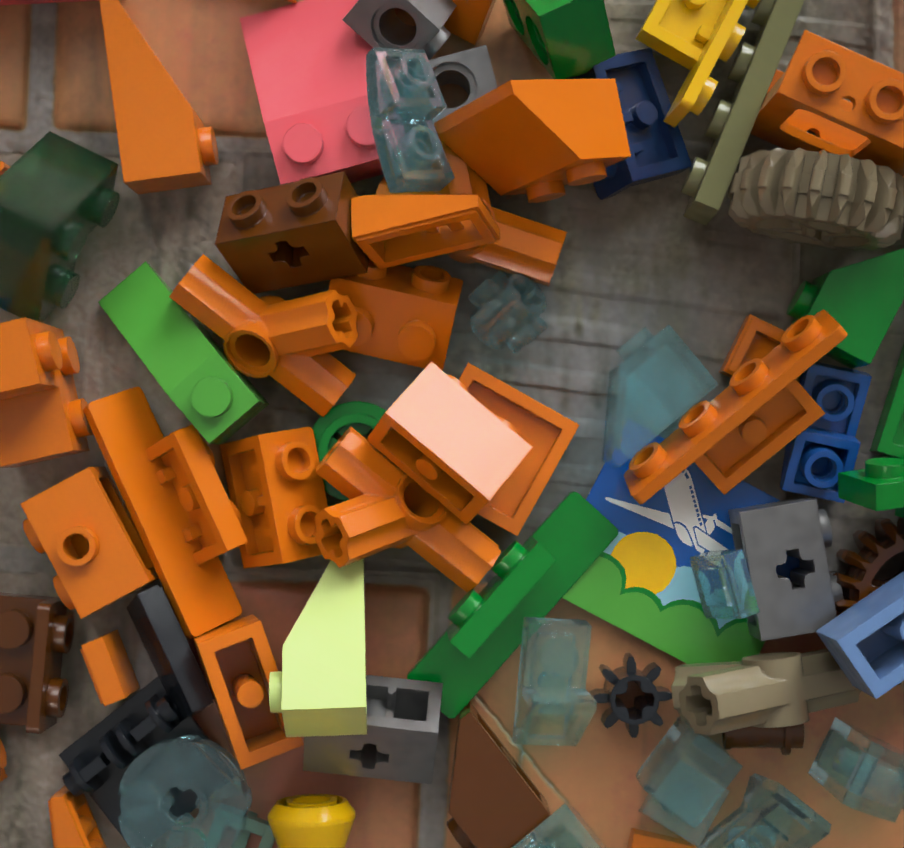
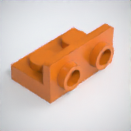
[220,427,328,569]

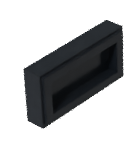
[127,585,214,722]

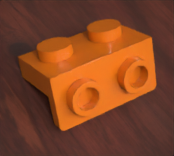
[329,259,463,371]

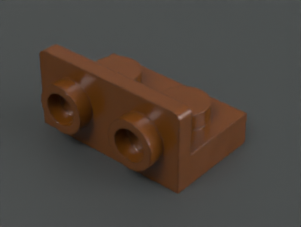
[0,592,74,734]

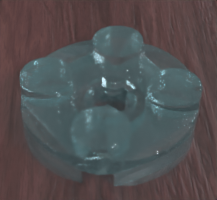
[118,734,253,848]

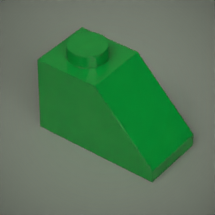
[786,248,904,369]

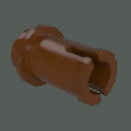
[722,723,804,755]

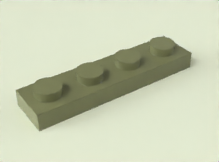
[681,0,805,226]

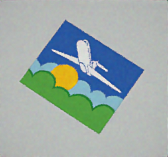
[562,419,800,664]

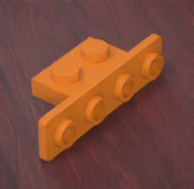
[624,310,848,505]
[83,387,248,639]

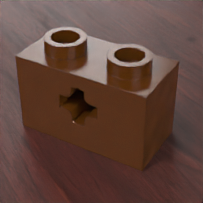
[215,171,369,294]

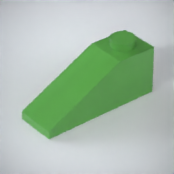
[98,261,269,445]

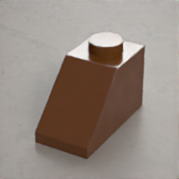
[446,702,551,848]

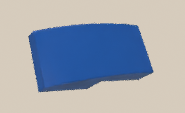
[780,362,872,503]

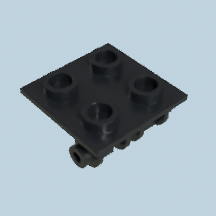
[59,677,238,848]

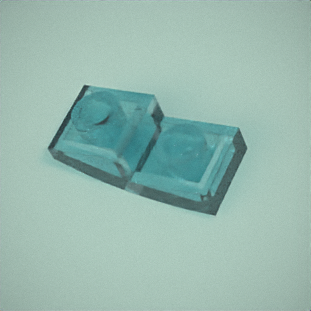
[366,47,455,193]

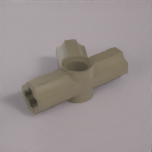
[671,648,861,736]

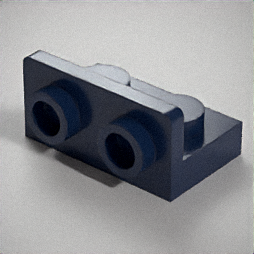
[567,48,692,200]

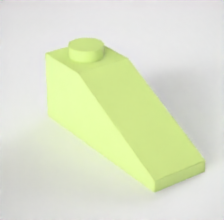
[269,559,367,737]

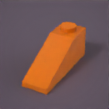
[99,0,219,195]

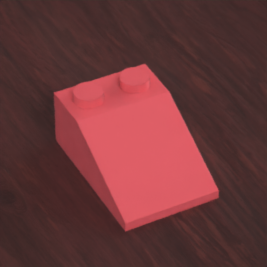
[239,0,409,185]

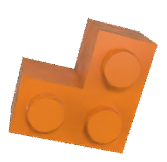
[0,317,93,468]

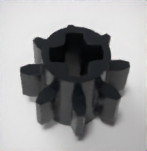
[589,653,672,738]

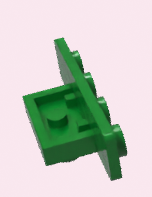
[407,491,618,719]

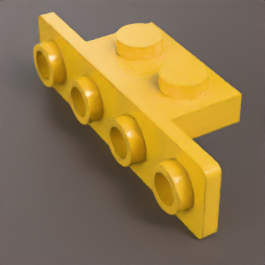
[636,0,760,128]

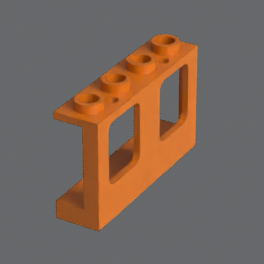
[750,30,904,177]

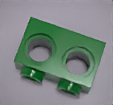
[503,0,616,79]

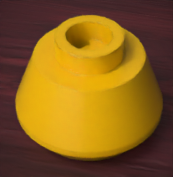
[268,794,356,848]

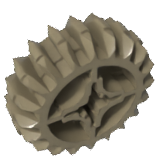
[728,147,904,251]

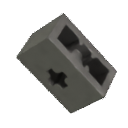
[728,497,843,641]
[303,675,443,784]

